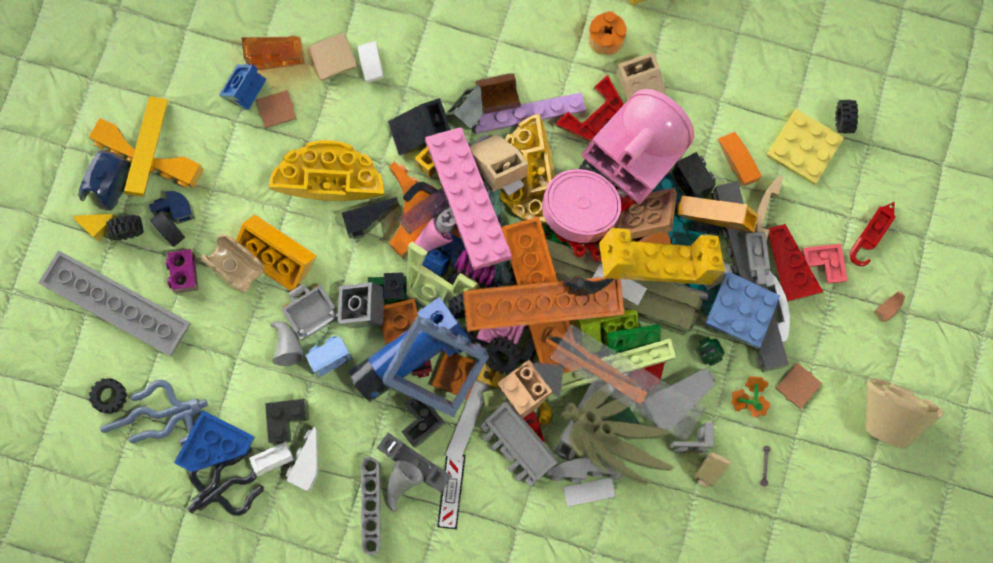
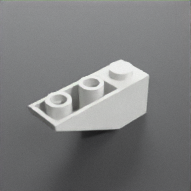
[286,427,319,492]

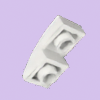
[358,41,384,83]

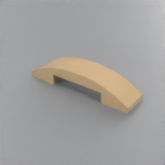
[755,176,783,241]

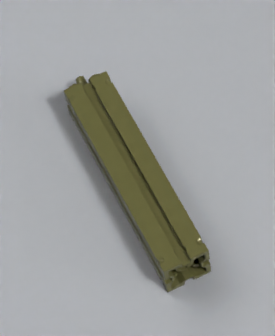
[511,240,708,336]

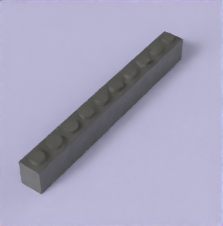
[711,181,789,373]

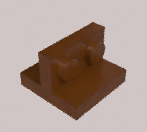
[476,73,520,114]

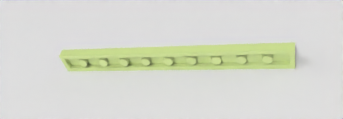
[482,339,676,412]

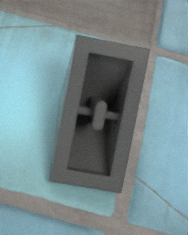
[532,361,564,397]

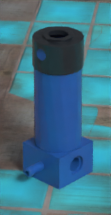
[348,297,471,403]

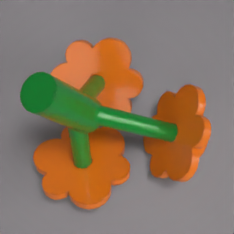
[731,376,771,418]

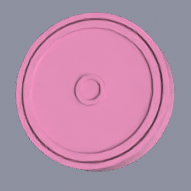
[542,169,621,243]

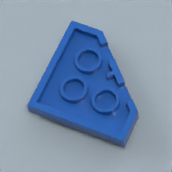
[174,410,255,473]

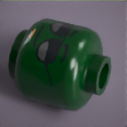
[696,336,725,367]

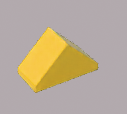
[74,214,115,241]

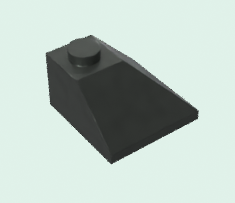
[446,86,483,130]

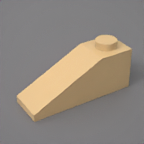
[694,452,731,488]

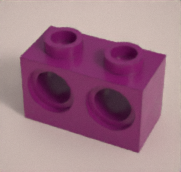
[166,249,199,294]

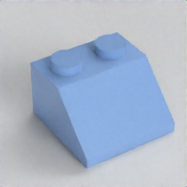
[306,336,353,378]

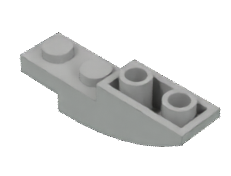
[546,457,625,483]

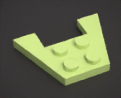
[406,242,477,307]

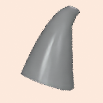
[270,321,305,366]
[387,461,424,512]

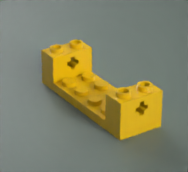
[599,228,725,285]

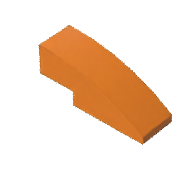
[717,132,762,187]

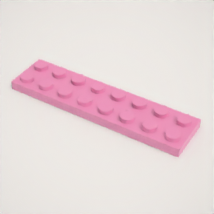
[425,127,512,270]

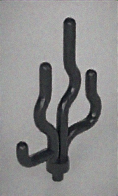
[187,445,277,516]

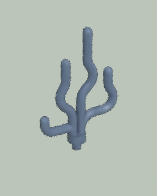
[100,379,208,446]

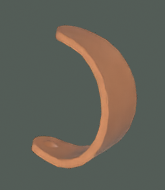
[873,291,905,323]

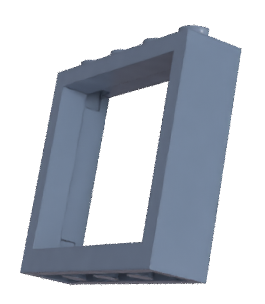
[383,316,489,418]

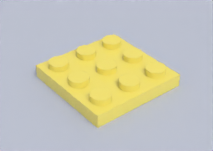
[766,109,844,185]

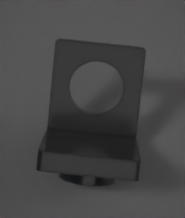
[384,272,404,299]

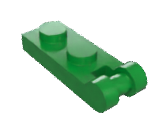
[607,324,661,354]

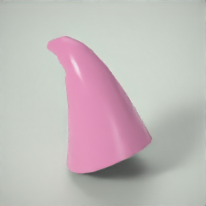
[415,218,453,252]

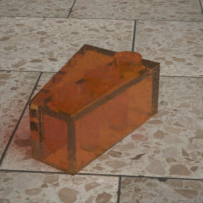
[241,35,305,70]

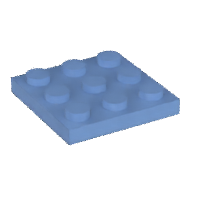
[705,271,780,349]

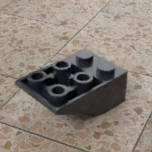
[388,98,451,156]

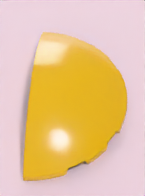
[497,114,555,223]
[269,140,384,201]

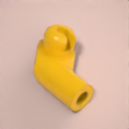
[538,401,552,425]

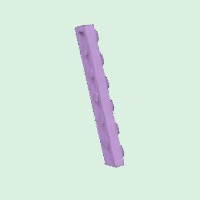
[475,92,586,134]

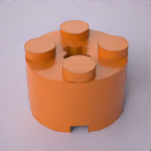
[588,11,627,55]

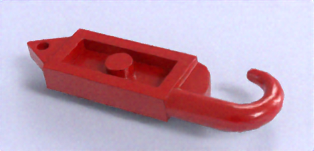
[849,202,896,267]

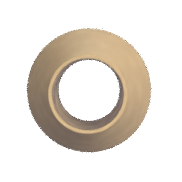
[865,378,944,448]

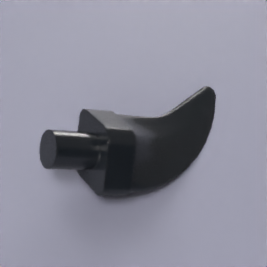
[562,276,614,296]

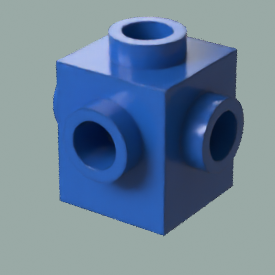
[422,249,451,278]

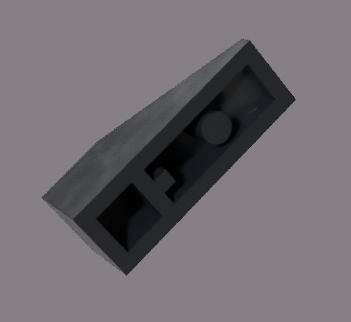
[342,197,399,239]

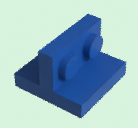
[219,64,267,110]

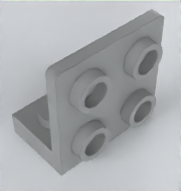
[669,422,714,453]

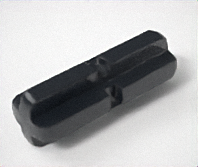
[691,221,720,236]

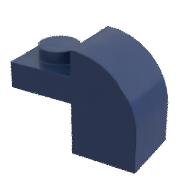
[149,191,196,224]

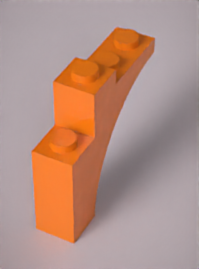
[389,161,440,259]

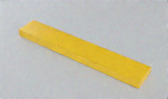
[124,96,168,197]

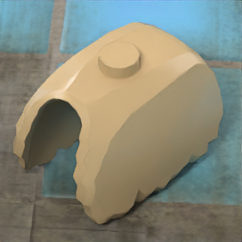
[201,234,264,294]

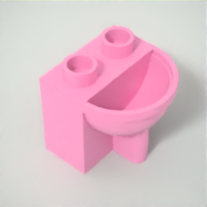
[582,89,695,205]

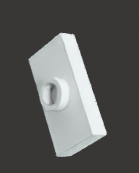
[250,442,294,477]

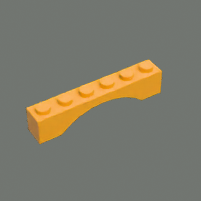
[89,118,203,188]

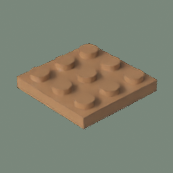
[616,188,677,239]

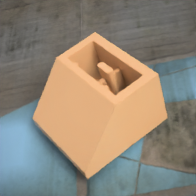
[497,360,552,418]

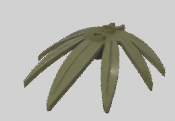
[562,383,674,485]

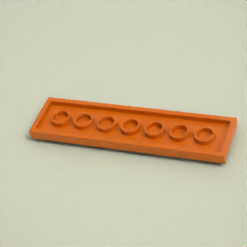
[501,216,582,373]
[463,277,624,331]

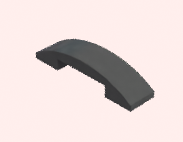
[377,432,452,492]

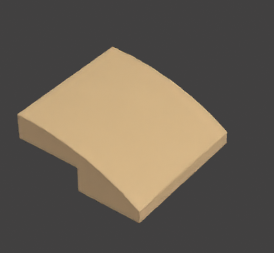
[308,33,358,81]

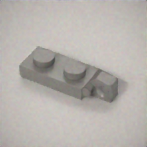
[745,232,770,286]

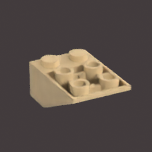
[616,52,667,101]
[469,134,528,192]

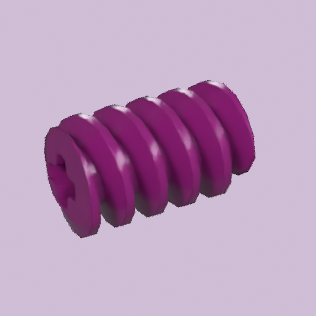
[453,249,496,289]

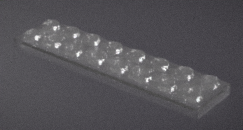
[550,325,706,442]

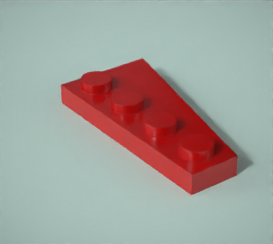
[768,224,824,302]

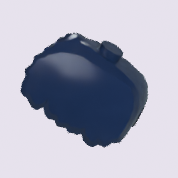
[78,150,131,211]

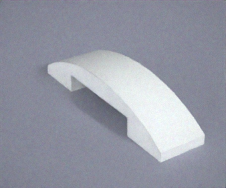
[766,271,790,343]

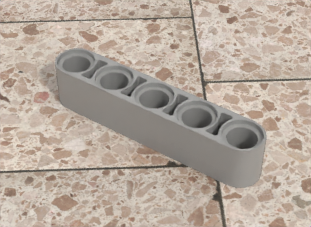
[361,457,381,556]

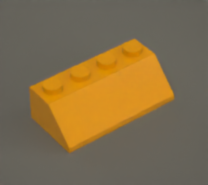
[236,214,317,291]

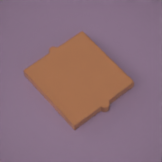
[256,90,297,129]
[776,363,822,409]

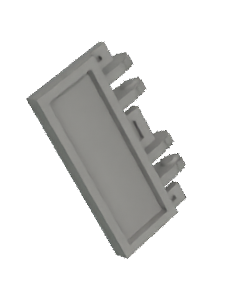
[480,401,559,486]

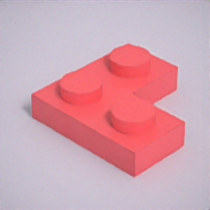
[802,244,847,284]

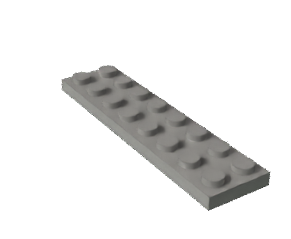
[39,250,191,357]

